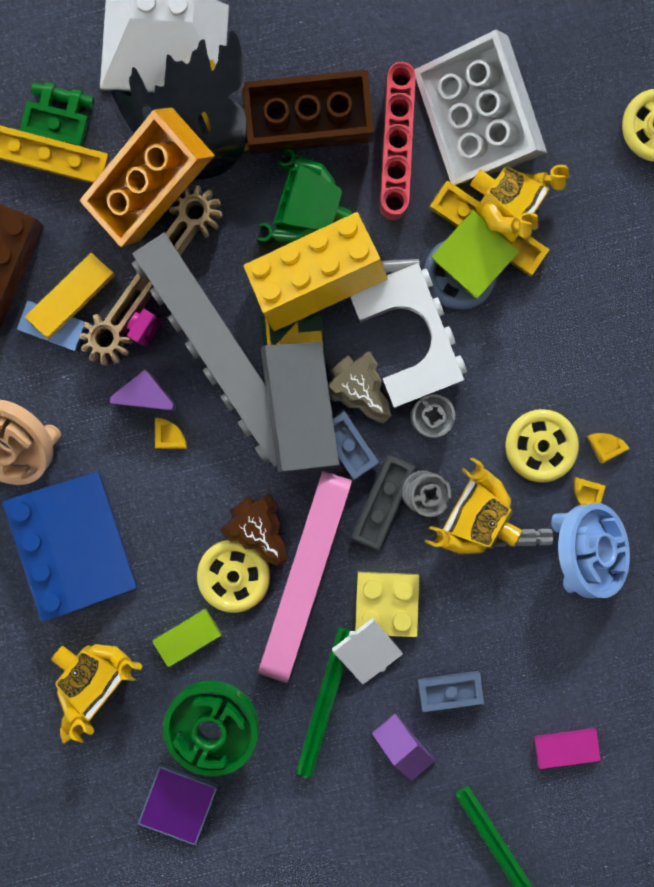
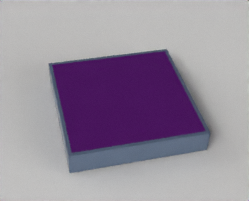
[138,764,218,846]

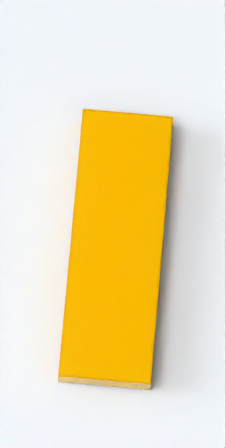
[25,253,114,340]

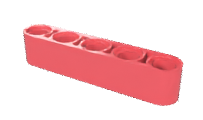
[380,62,416,221]

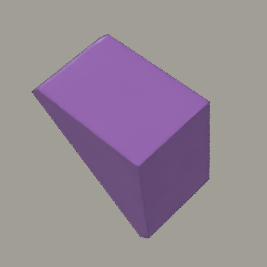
[110,369,177,411]
[372,713,435,781]

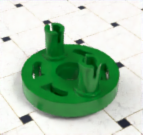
[163,680,259,776]

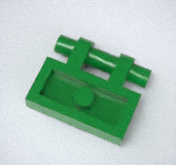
[19,82,95,147]

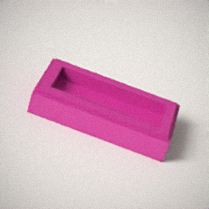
[534,728,601,769]

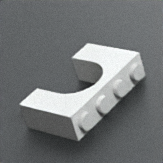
[350,263,467,408]

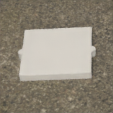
[332,618,403,684]

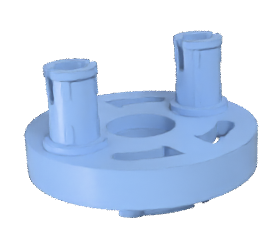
[551,503,630,599]

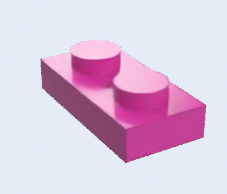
[127,308,162,348]

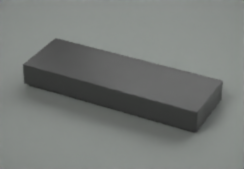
[350,454,416,551]

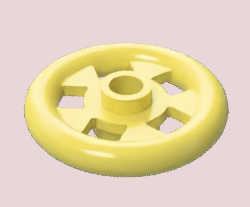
[622,89,654,162]
[505,409,579,483]
[197,540,270,613]

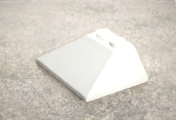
[100,0,229,94]

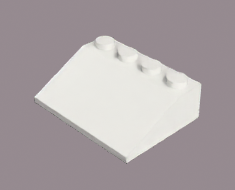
[414,30,547,186]

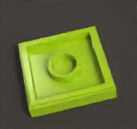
[431,210,520,299]

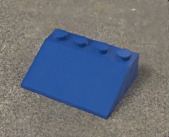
[2,471,137,622]

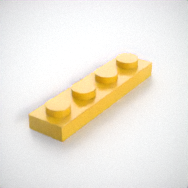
[0,125,110,184]
[429,180,550,277]

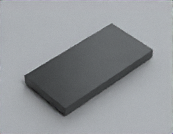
[261,342,339,473]

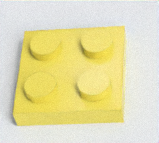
[355,572,419,637]

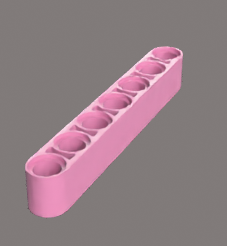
[258,471,352,683]

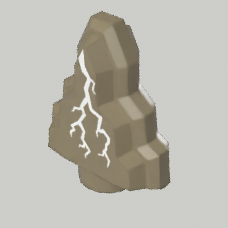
[328,351,391,423]

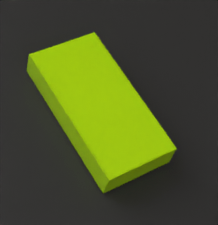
[152,608,222,667]

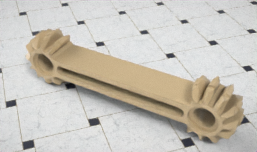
[79,185,223,366]

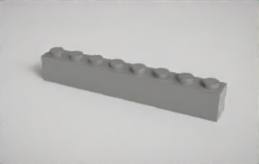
[131,232,277,467]

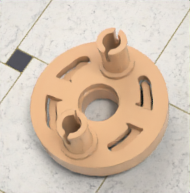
[0,400,61,485]

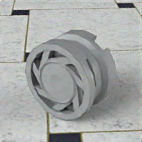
[411,394,455,437]
[402,470,451,517]

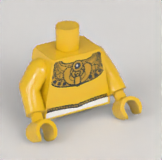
[470,165,569,243]
[425,458,523,554]
[51,644,142,743]

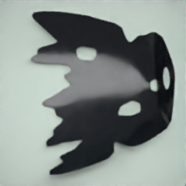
[112,31,247,180]

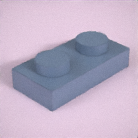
[333,411,379,480]
[418,671,484,712]

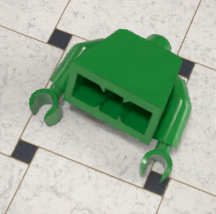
[257,149,352,244]

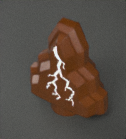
[220,493,287,567]

